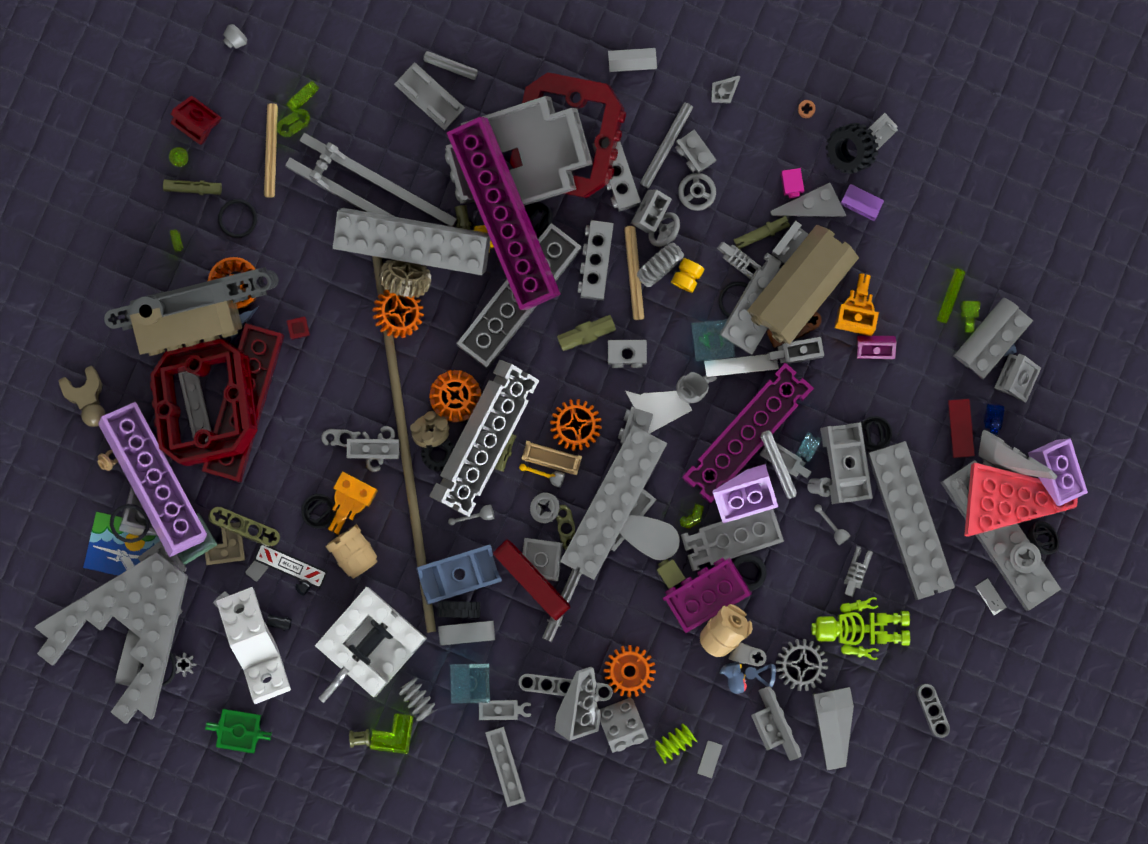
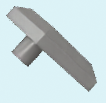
[711,76,740,103]

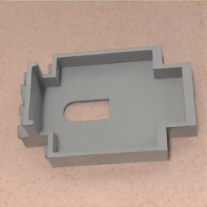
[445,96,593,206]

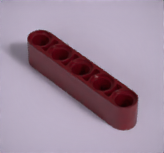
[493,539,571,621]

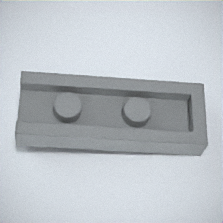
[347,439,400,459]

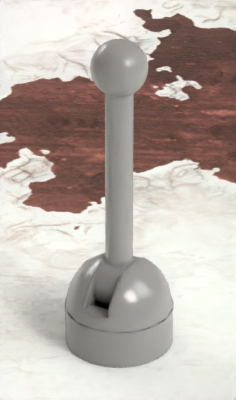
[448,504,495,525]
[814,504,851,546]

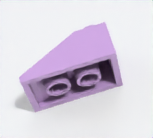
[1028,438,1088,506]
[713,464,778,523]

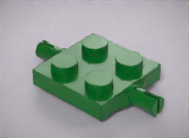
[205,709,272,754]

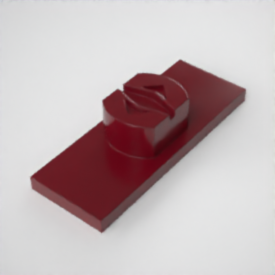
[948,399,975,458]

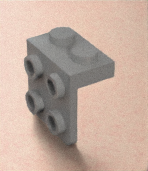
[600,698,648,753]

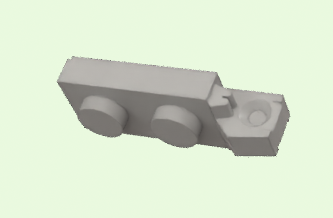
[760,443,811,478]

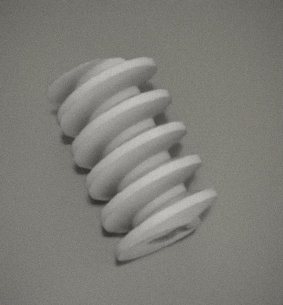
[399,677,437,721]

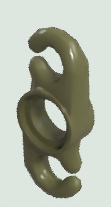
[556,505,575,550]

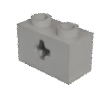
[631,189,672,233]

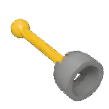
[519,464,565,488]

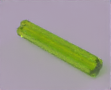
[937,268,965,323]

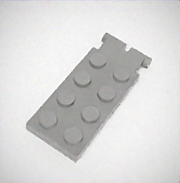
[719,253,783,354]
[681,509,784,571]

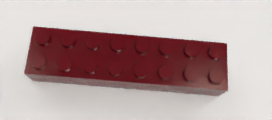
[202,323,284,483]

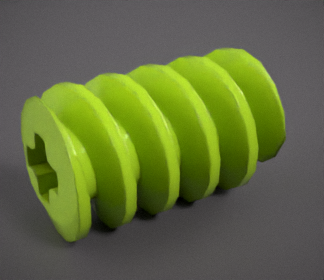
[655,724,698,764]

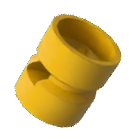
[671,258,705,293]

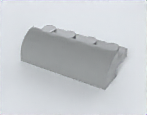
[954,298,1033,379]

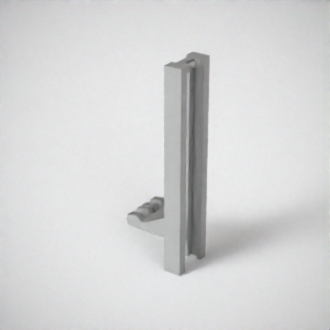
[285,133,457,227]

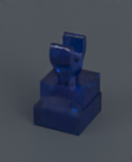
[984,404,1004,435]

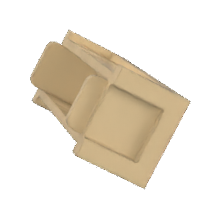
[521,441,582,476]

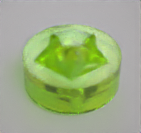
[169,147,189,167]

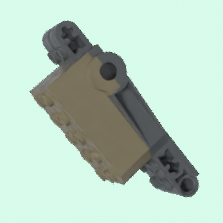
[104,267,279,356]

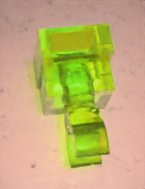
[960,301,980,332]

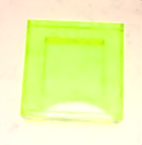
[170,229,183,252]

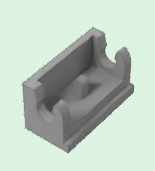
[867,113,898,150]

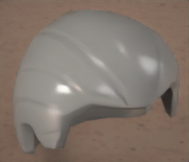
[676,372,717,403]

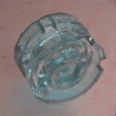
[796,432,821,462]

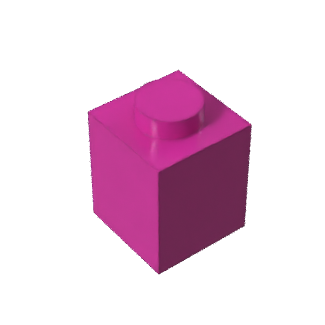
[781,168,804,198]

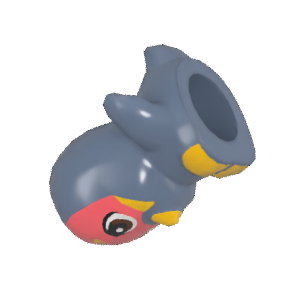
[719,662,747,694]

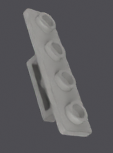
[751,686,801,761]

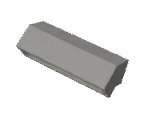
[608,48,657,72]

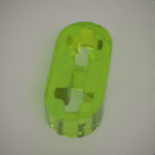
[286,81,319,112]
[277,109,311,137]

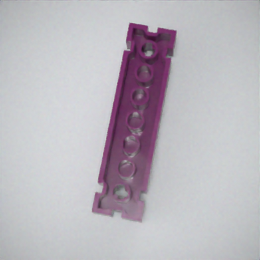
[682,363,814,504]

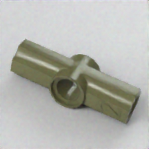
[557,315,616,351]

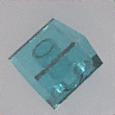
[450,664,490,703]

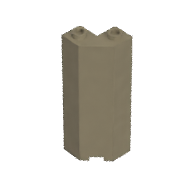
[747,225,859,344]

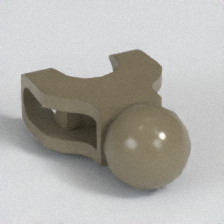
[59,365,106,427]

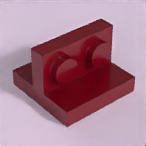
[171,96,222,145]

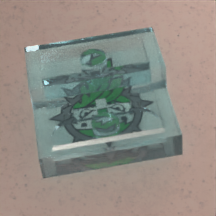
[691,319,735,361]

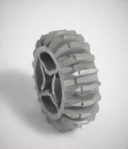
[637,243,684,287]
[776,639,828,691]

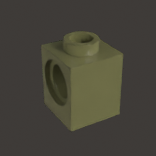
[657,559,686,589]

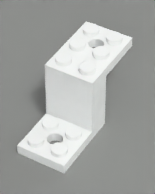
[216,587,291,704]

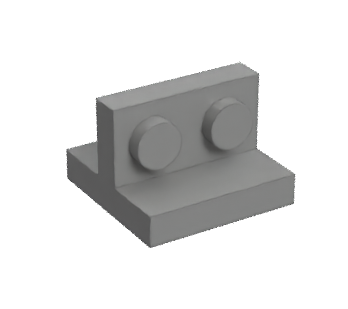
[994,353,1041,403]

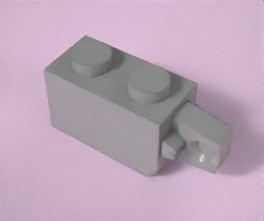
[769,337,824,364]

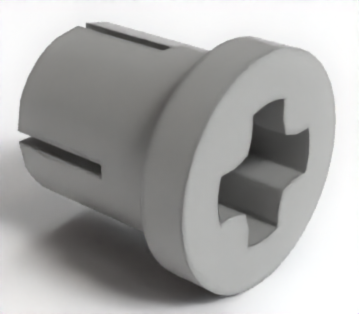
[807,477,832,497]

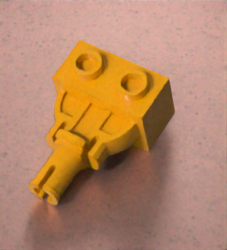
[834,274,879,336]
[328,471,378,535]

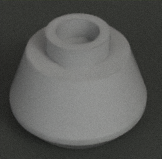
[223,24,247,49]

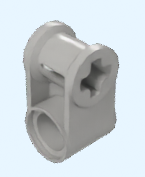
[728,643,766,666]

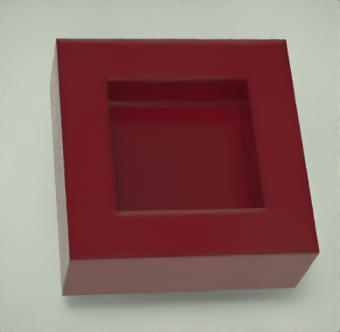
[287,316,310,340]

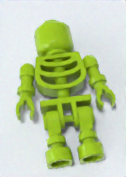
[811,597,910,660]

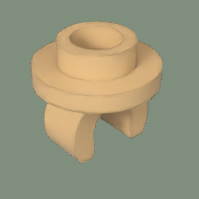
[97,450,118,471]

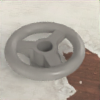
[678,173,716,211]
[648,212,680,247]

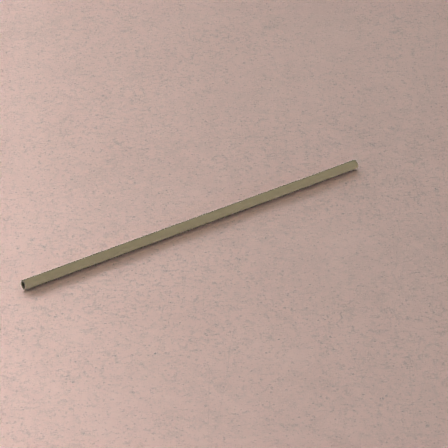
[372,256,436,633]

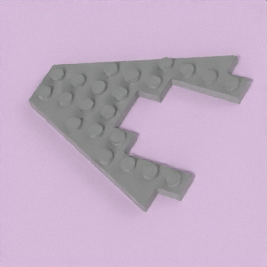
[35,553,188,724]

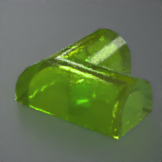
[370,713,414,754]

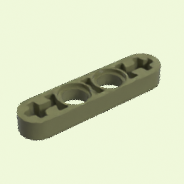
[208,507,280,547]

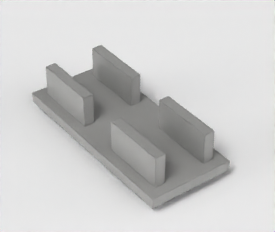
[394,62,465,131]

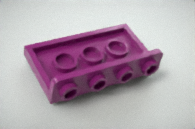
[662,557,752,633]

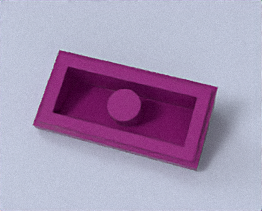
[857,335,896,359]

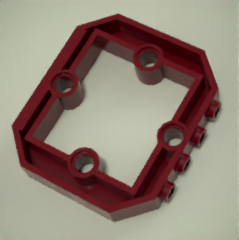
[510,72,626,198]
[150,338,258,466]

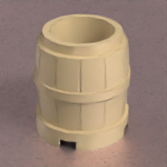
[325,524,378,579]
[700,604,753,657]

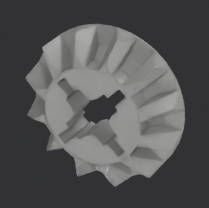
[530,493,561,524]
[1010,542,1041,573]

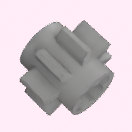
[175,653,197,677]

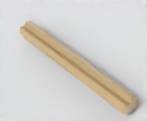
[264,103,278,198]
[624,226,644,320]

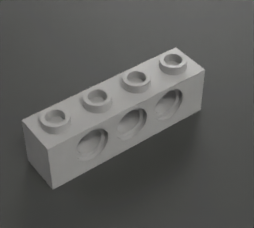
[592,137,641,212]
[578,220,613,301]

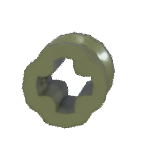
[349,729,370,748]

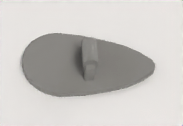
[620,515,680,560]

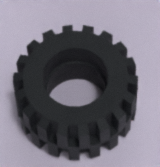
[825,123,879,174]

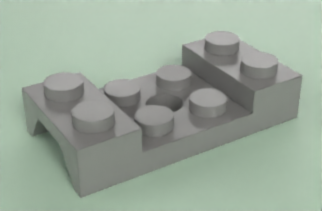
[820,422,873,504]

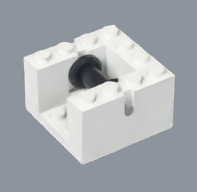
[315,587,427,703]

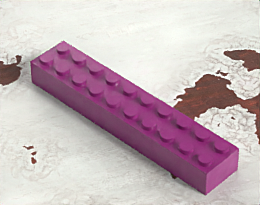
[447,117,561,310]

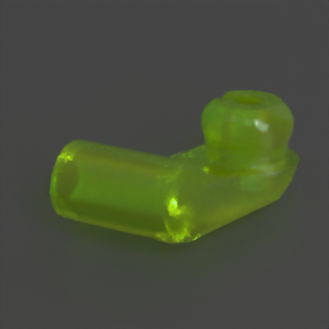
[680,504,704,528]

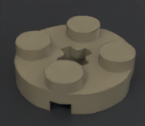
[410,411,450,448]

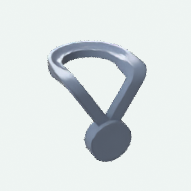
[744,664,776,688]

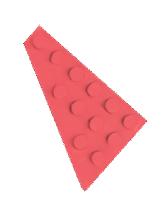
[964,463,1078,537]

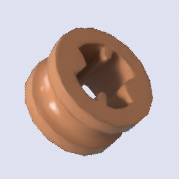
[798,100,815,118]

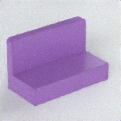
[841,184,884,221]

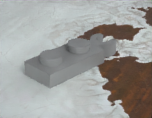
[479,700,531,720]

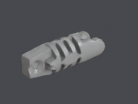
[717,242,762,280]
[844,547,873,597]

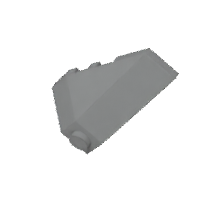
[978,430,1058,480]
[119,487,157,536]
[554,667,601,741]
[812,687,854,770]

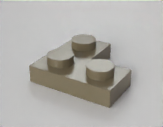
[205,522,245,565]

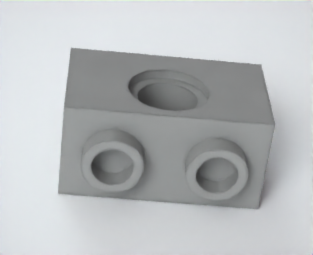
[608,340,647,368]

